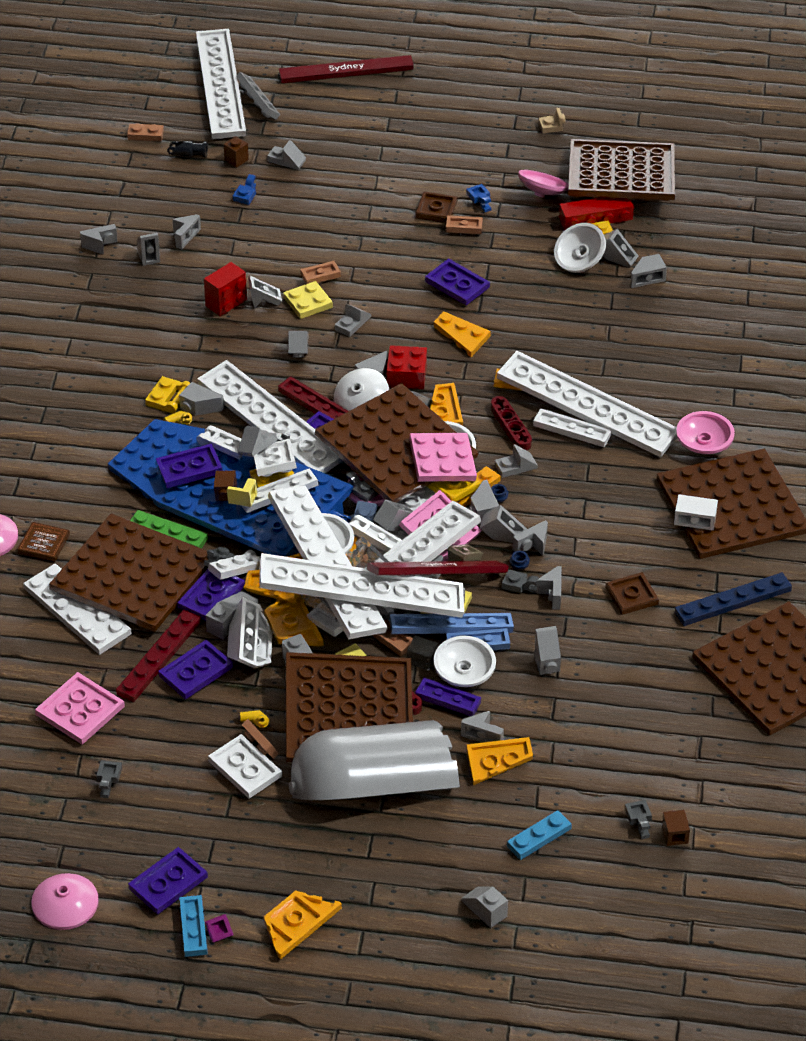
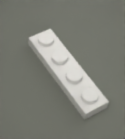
[533,409,612,447]
[241,469,318,513]

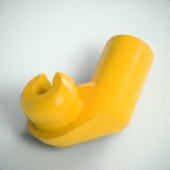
[163,411,192,425]
[240,710,269,728]

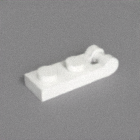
[196,425,243,459]
[349,515,402,553]
[208,550,260,580]

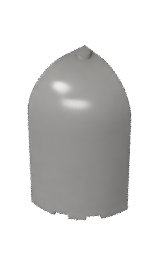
[289,720,460,800]

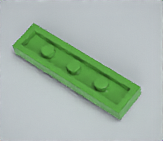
[130,510,208,548]

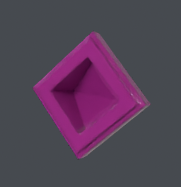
[205,914,234,943]

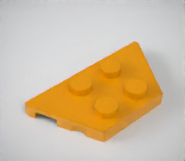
[264,594,324,646]
[264,890,342,959]

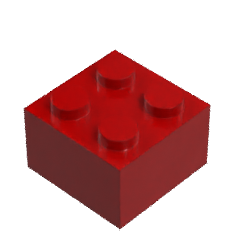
[204,262,247,316]
[387,345,427,389]

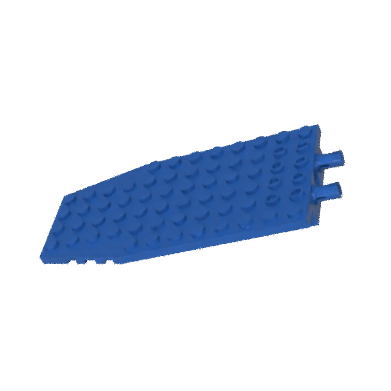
[108,419,353,557]

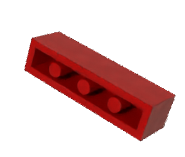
[559,197,634,230]

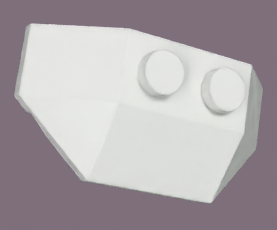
[227,597,273,668]

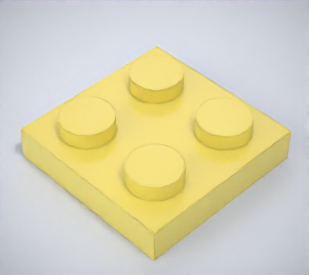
[283,281,333,319]

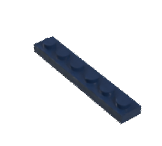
[674,572,792,626]

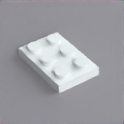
[254,439,297,477]
[208,734,282,798]

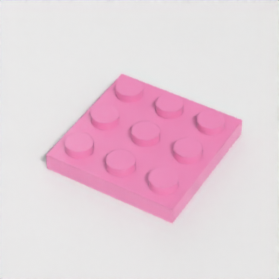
[409,433,477,482]
[399,490,482,561]
[35,672,125,745]

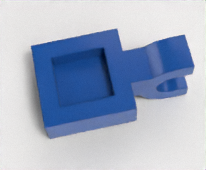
[233,174,256,205]
[466,184,491,212]

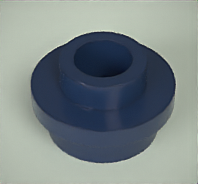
[491,484,508,502]
[510,551,530,569]

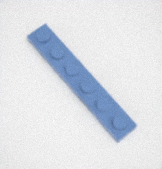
[389,613,514,634]

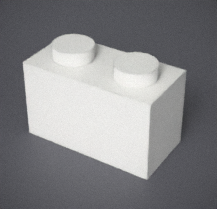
[674,495,718,530]

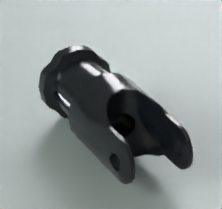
[167,141,208,157]

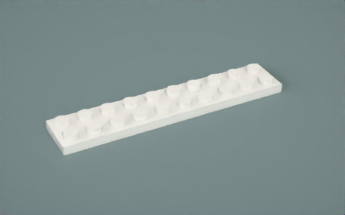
[196,29,246,139]
[497,351,677,457]
[197,360,343,473]
[268,485,387,639]
[307,501,481,637]
[259,553,464,618]

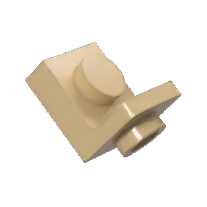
[539,108,565,134]

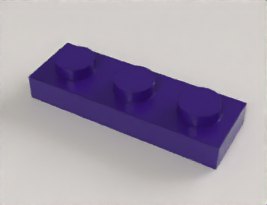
[415,678,481,716]

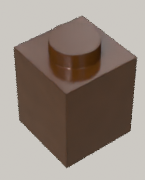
[223,136,249,168]
[214,470,237,501]
[662,810,690,846]

